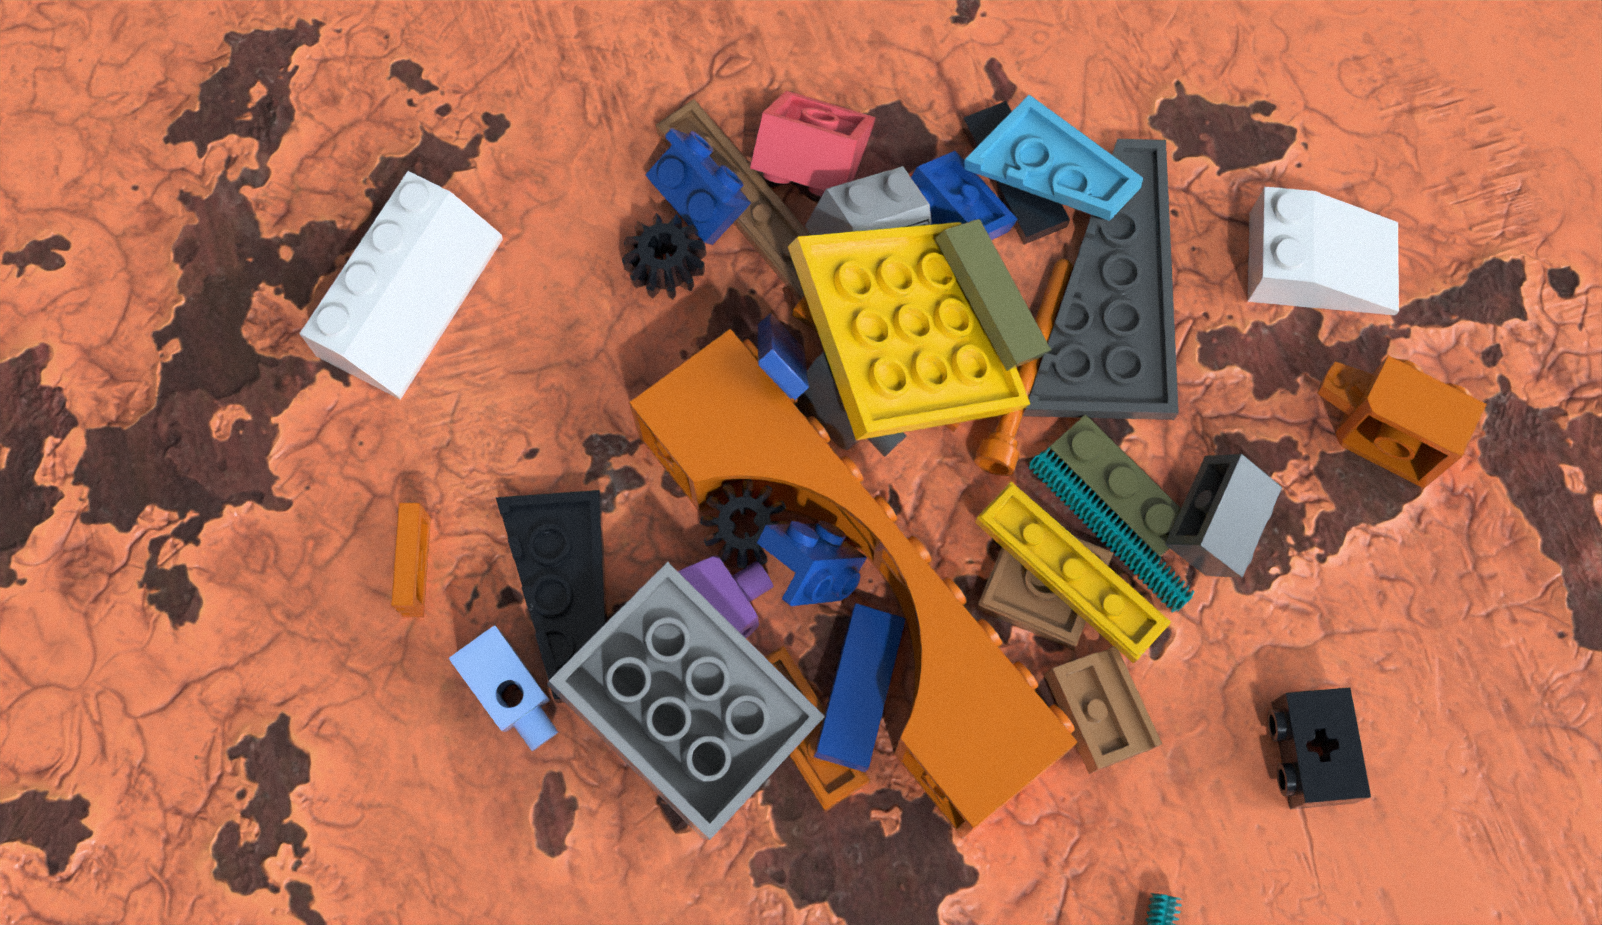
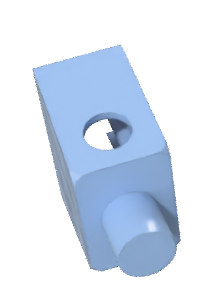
[449,625,559,751]

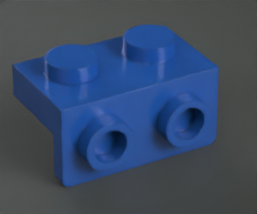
[757,520,867,606]

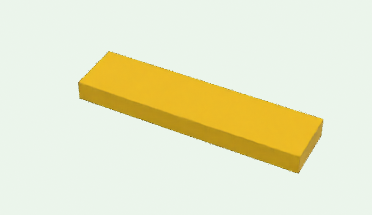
[975,482,1171,664]

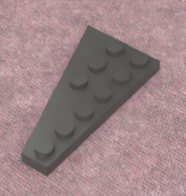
[1023,139,1179,420]

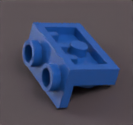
[645,128,751,245]
[911,151,1018,240]

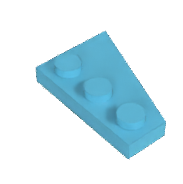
[964,95,1143,221]

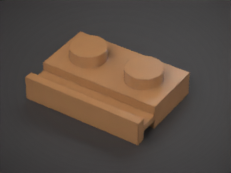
[1044,646,1162,774]

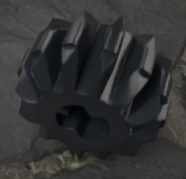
[622,213,706,300]
[700,479,789,568]

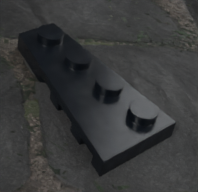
[496,490,607,703]

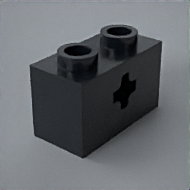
[1267,687,1371,809]

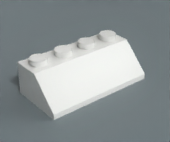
[299,171,503,400]

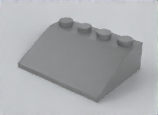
[547,562,825,840]

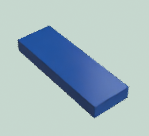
[758,313,809,400]
[813,603,906,772]

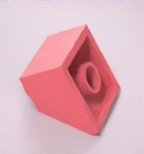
[750,91,876,197]

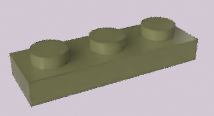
[1048,414,1181,560]

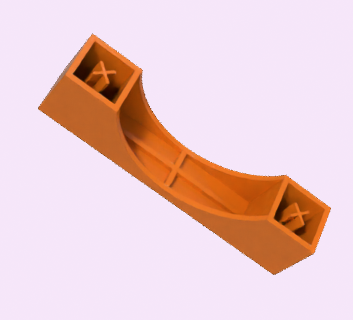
[629,329,1078,839]

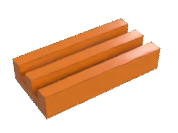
[391,503,431,618]

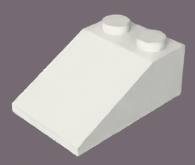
[1248,187,1399,315]

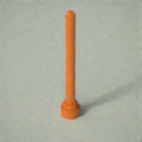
[974,259,1073,476]

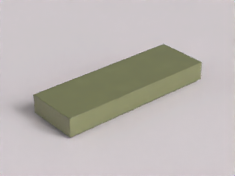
[935,219,1051,371]

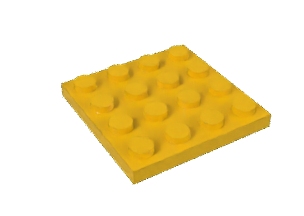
[787,222,1030,440]

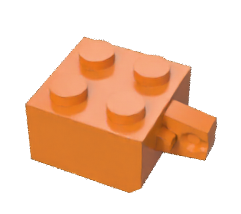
[1317,355,1487,489]

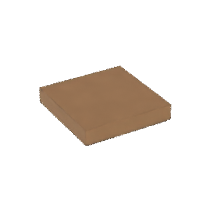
[976,537,1113,650]

